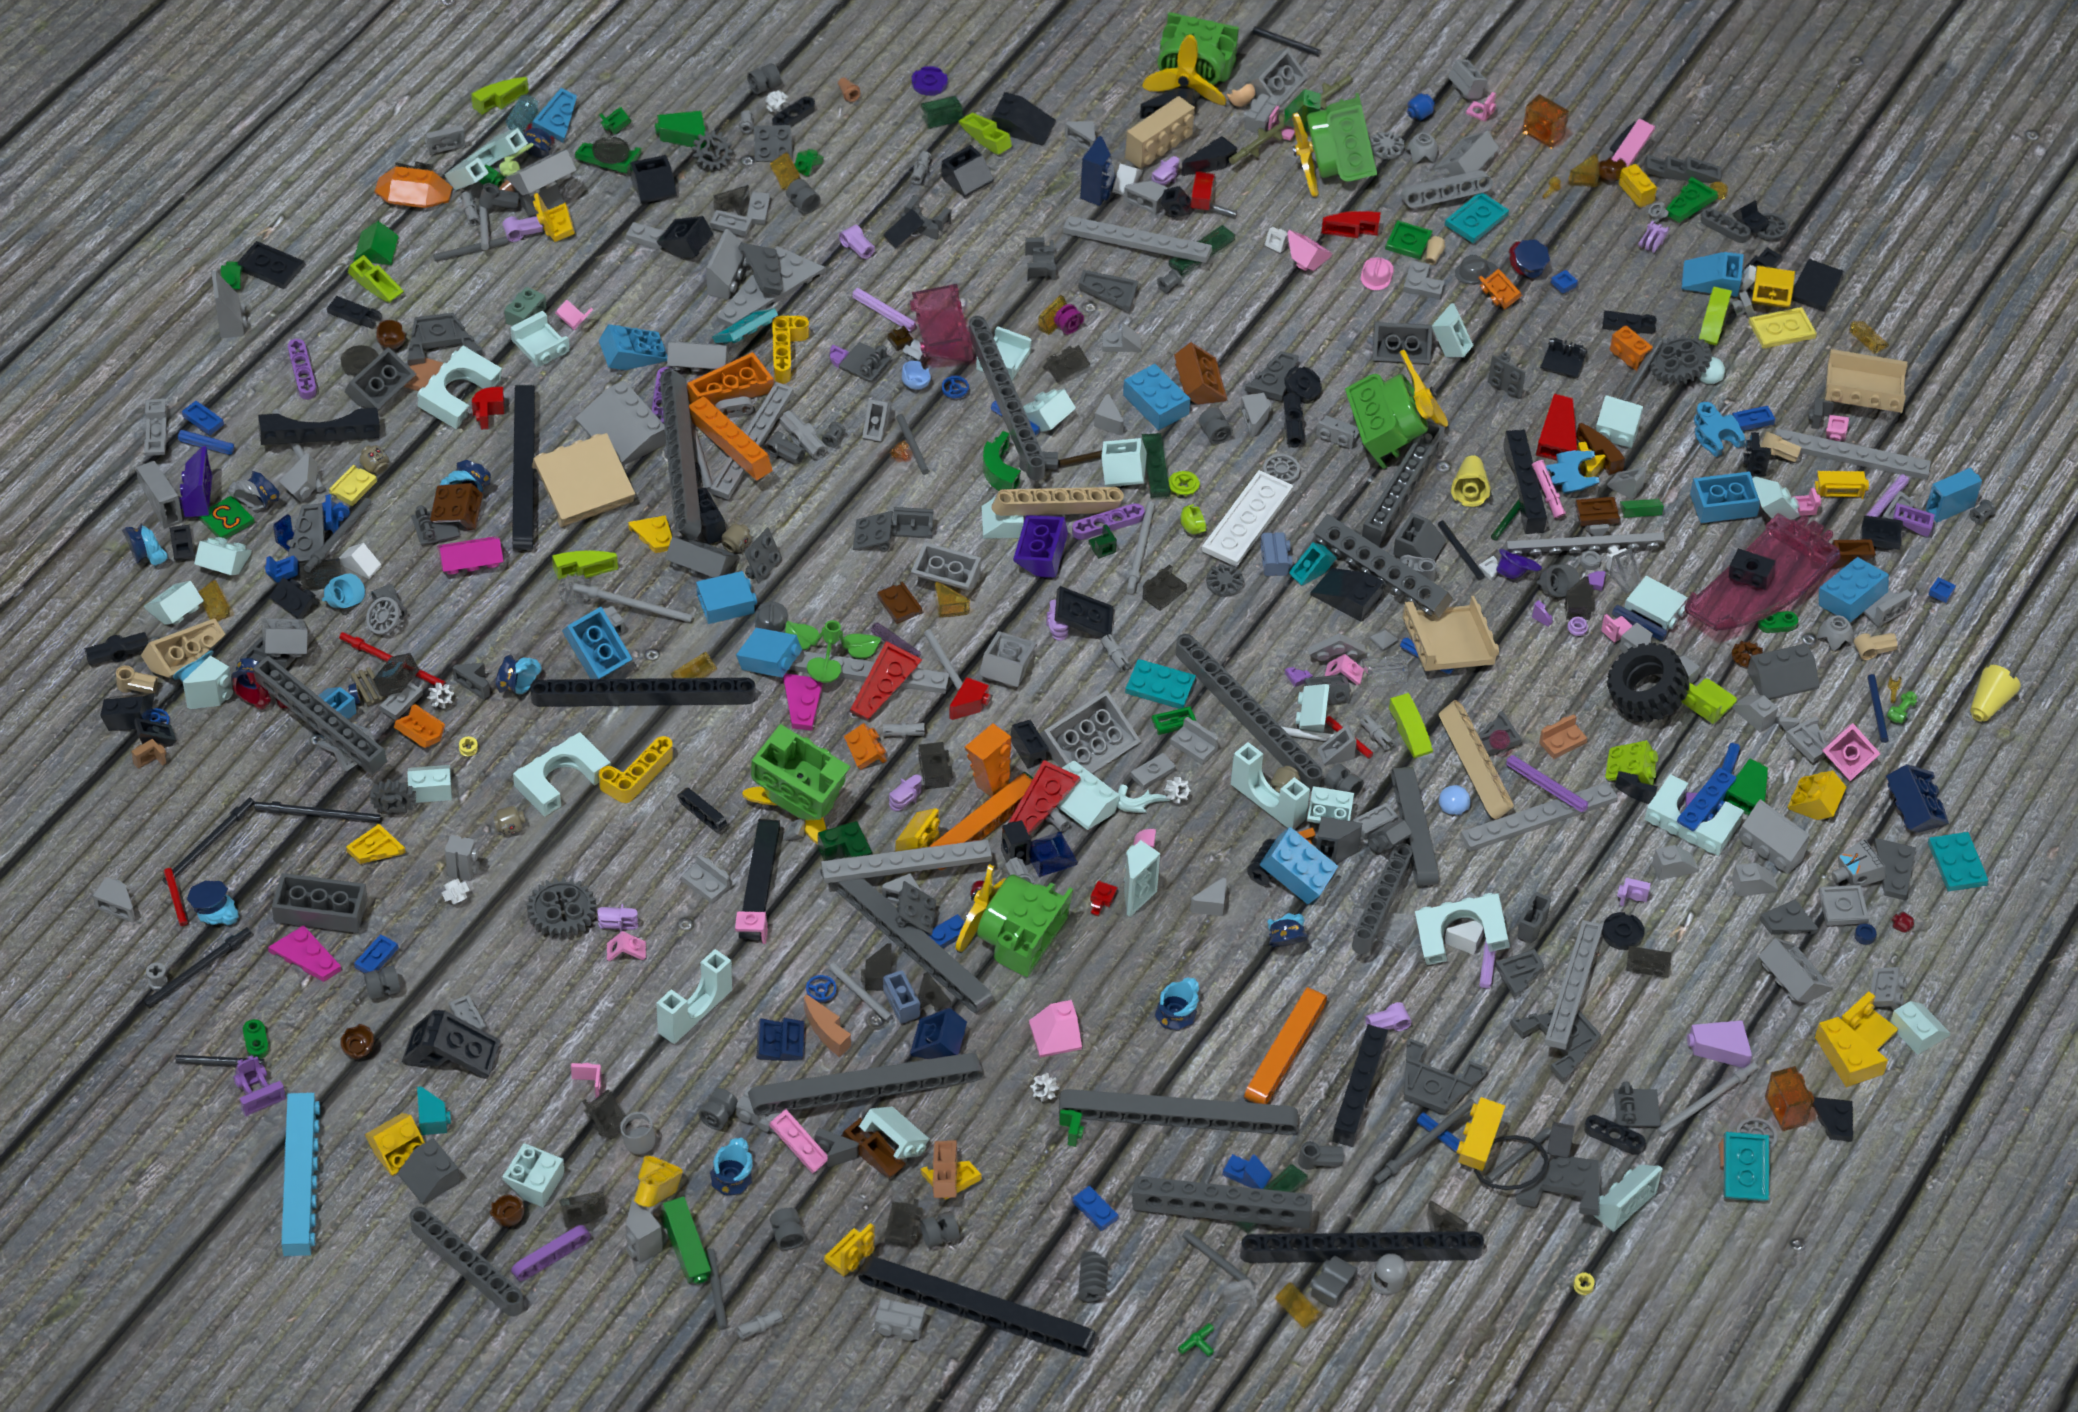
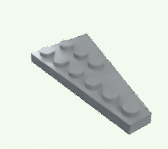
[717,246,826,327]

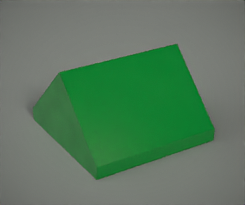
[354,220,399,265]

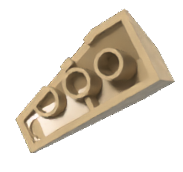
[141,618,226,678]

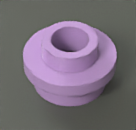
[1567,617,1588,636]

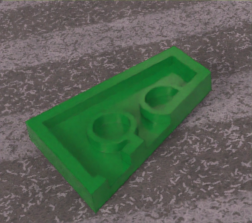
[575,143,641,173]
[1666,177,1718,223]

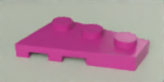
[783,673,823,731]
[268,925,342,982]

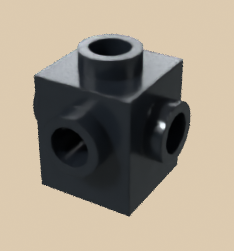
[1161,186,1191,218]

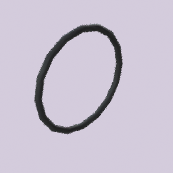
[1474,1135,1549,1191]

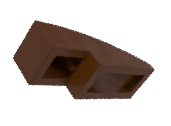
[1576,423,1625,475]
[1809,539,1876,570]
[841,1118,906,1178]

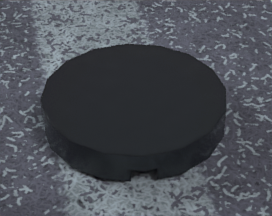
[1284,366,1322,402]
[1602,912,1644,950]

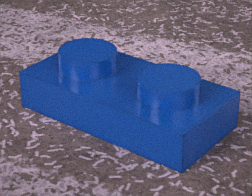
[182,401,224,436]
[1732,405,1775,431]
[926,914,965,948]
[354,934,398,973]
[1072,1186,1118,1231]

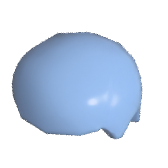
[901,361,931,390]
[1439,785,1471,816]

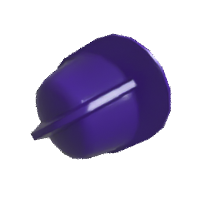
[1496,549,1542,579]

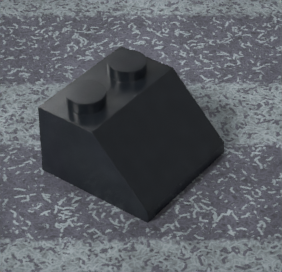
[657,216,713,258]
[100,693,155,731]

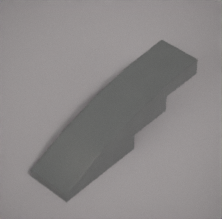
[1644,154,1721,182]

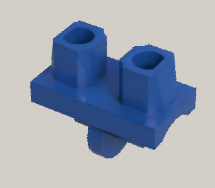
[322,494,350,534]

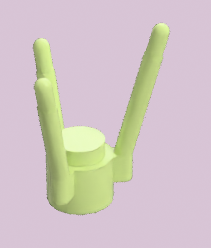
[500,143,533,177]

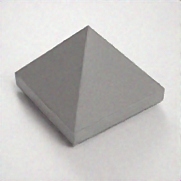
[1585,524,1609,536]
[1370,627,1398,651]
[1776,717,1800,733]
[783,818,805,841]

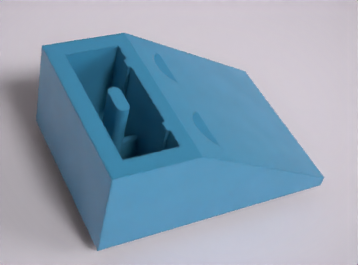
[1681,252,1744,297]
[598,324,668,370]

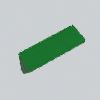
[1620,499,1664,518]

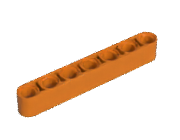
[929,773,1032,870]
[1244,987,1328,1104]

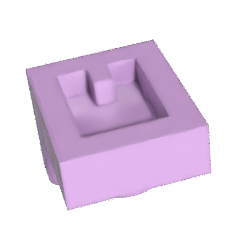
[1617,877,1651,906]

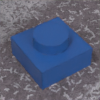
[1551,270,1578,294]
[1928,577,1956,603]

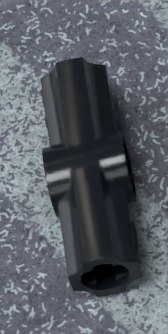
[1283,393,1304,447]
[84,632,149,665]

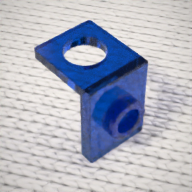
[273,514,295,552]

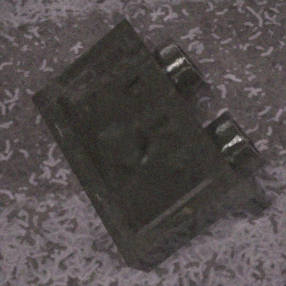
[1043,345,1091,383]
[299,558,342,591]
[1142,564,1187,611]
[1626,946,1671,978]

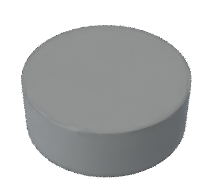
[1580,551,1601,570]

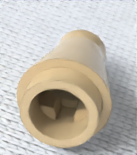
[1425,236,1446,265]

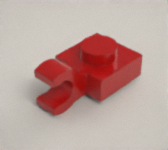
[1090,881,1118,916]

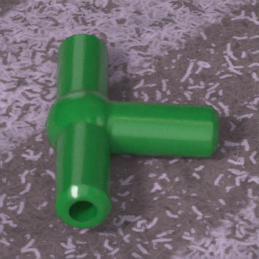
[1178,1323,1214,1357]

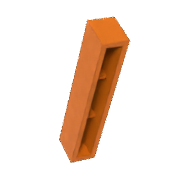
[689,396,773,481]

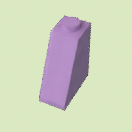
[1687,1020,1752,1068]

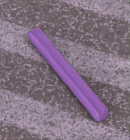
[1506,755,1588,812]

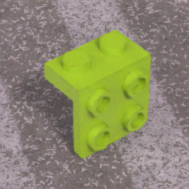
[1681,678,1737,724]
[1605,740,1658,785]

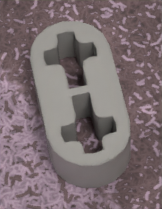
[715,397,753,418]

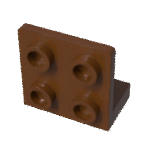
[430,483,483,530]

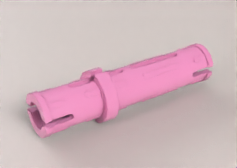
[1532,460,1566,519]

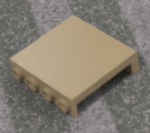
[1825,349,1907,413]
[532,433,635,528]
[1402,596,1499,671]

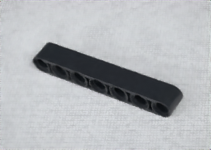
[739,818,780,940]

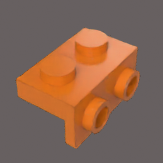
[1479,269,1522,310]
[1610,326,1652,371]
[394,704,445,748]
[844,723,887,770]

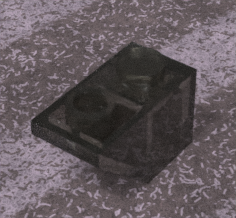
[1564,576,1595,620]
[559,1191,607,1228]

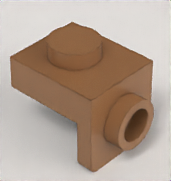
[131,739,166,769]

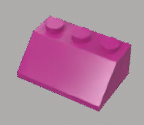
[437,536,503,574]

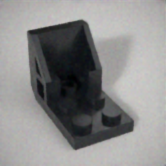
[402,1010,501,1079]

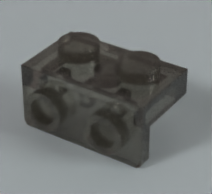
[582,1089,631,1140]
[884,1198,922,1248]

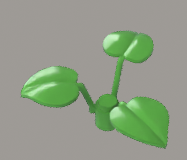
[785,620,881,683]

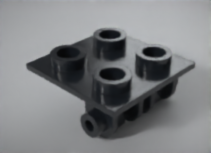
[1540,337,1587,378]

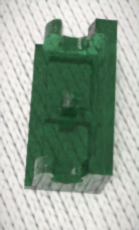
[921,95,963,129]

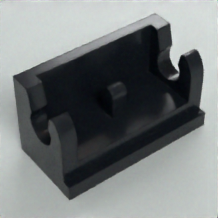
[1010,719,1049,769]

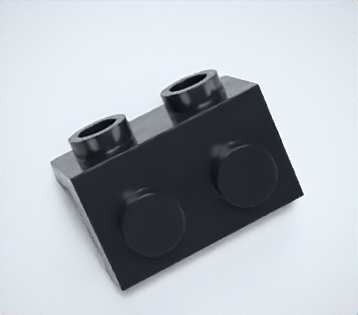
[1742,432,1771,477]
[1860,515,1903,550]
[269,578,320,619]

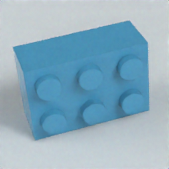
[1123,364,1190,431]
[1690,472,1760,523]
[1819,557,1889,622]
[561,607,632,679]
[1260,827,1338,904]

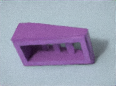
[1893,503,1935,537]

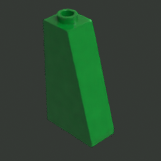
[660,1196,711,1284]

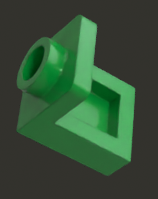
[599,106,632,135]
[793,149,824,176]
[478,164,505,188]
[221,262,243,289]
[1059,1110,1084,1147]

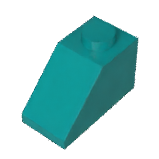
[1289,542,1337,586]
[417,1086,451,1136]

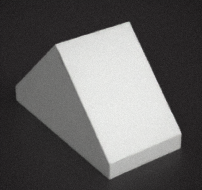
[1112,164,1143,195]
[337,543,381,579]
[1445,920,1485,955]

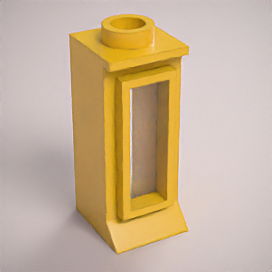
[1814,471,1869,499]

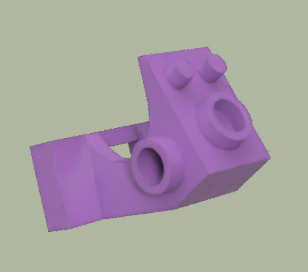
[233,1055,286,1117]

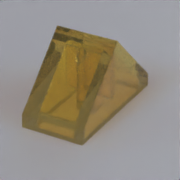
[1568,153,1599,187]
[935,582,970,618]

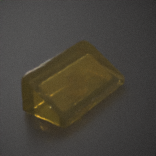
[770,152,800,190]
[1038,295,1067,335]
[1849,321,1889,354]
[198,580,230,621]
[670,651,717,678]
[1274,1282,1324,1329]

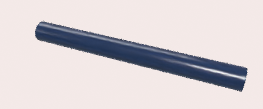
[1867,674,1889,743]

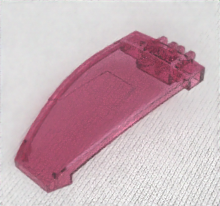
[1684,513,1841,631]

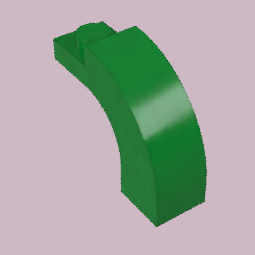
[983,431,1021,491]

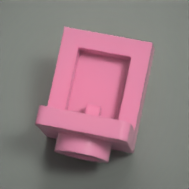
[1826,415,1849,442]
[1792,488,1821,516]

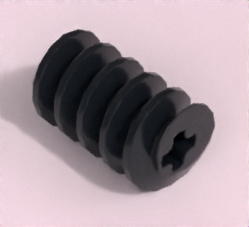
[1247,839,1276,886]

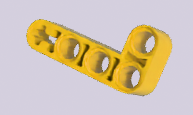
[772,316,809,384]
[599,736,673,803]
[634,1156,683,1207]

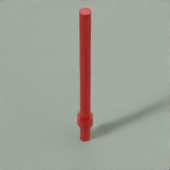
[339,632,446,687]

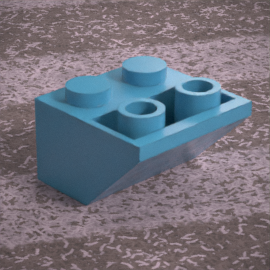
[318,687,356,719]

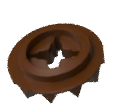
[1731,640,1763,667]

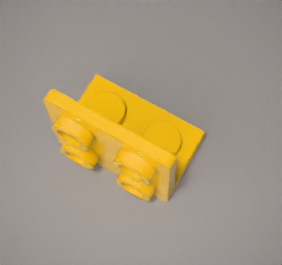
[1841,991,1898,1050]

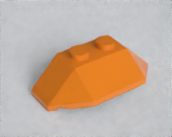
[375,166,453,208]

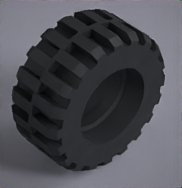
[1607,643,1690,722]

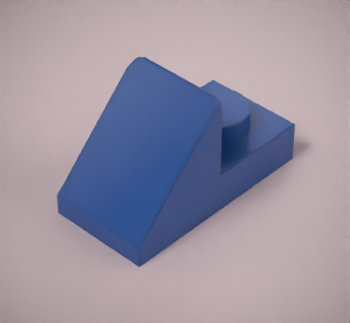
[1222,1154,1272,1189]

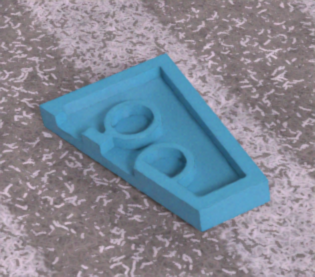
[532,88,577,143]

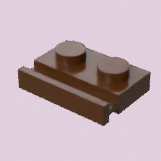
[1575,497,1620,526]
[877,581,922,624]

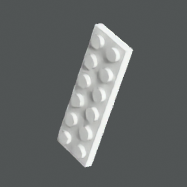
[1202,470,1293,567]

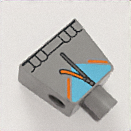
[1832,839,1886,886]

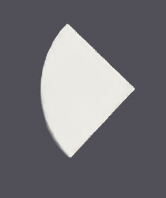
[1478,556,1498,581]

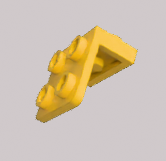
[533,193,575,242]
[824,1223,875,1276]

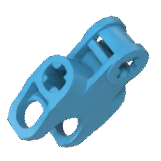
[1694,402,1745,457]
[1546,450,1600,493]

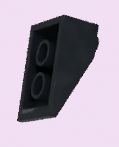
[992,92,1056,146]
[1310,568,1384,622]

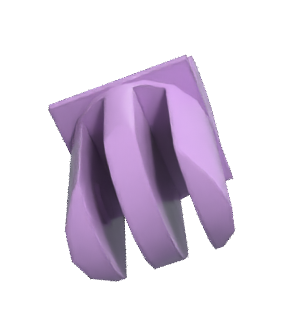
[1152,157,1179,186]
[1638,221,1670,253]
[1046,600,1069,641]
[889,775,922,811]
[597,904,638,933]

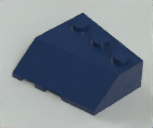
[1080,136,1116,206]
[1886,764,1949,833]

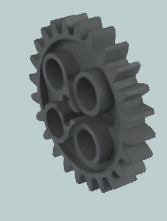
[1649,334,1712,385]
[527,877,597,939]

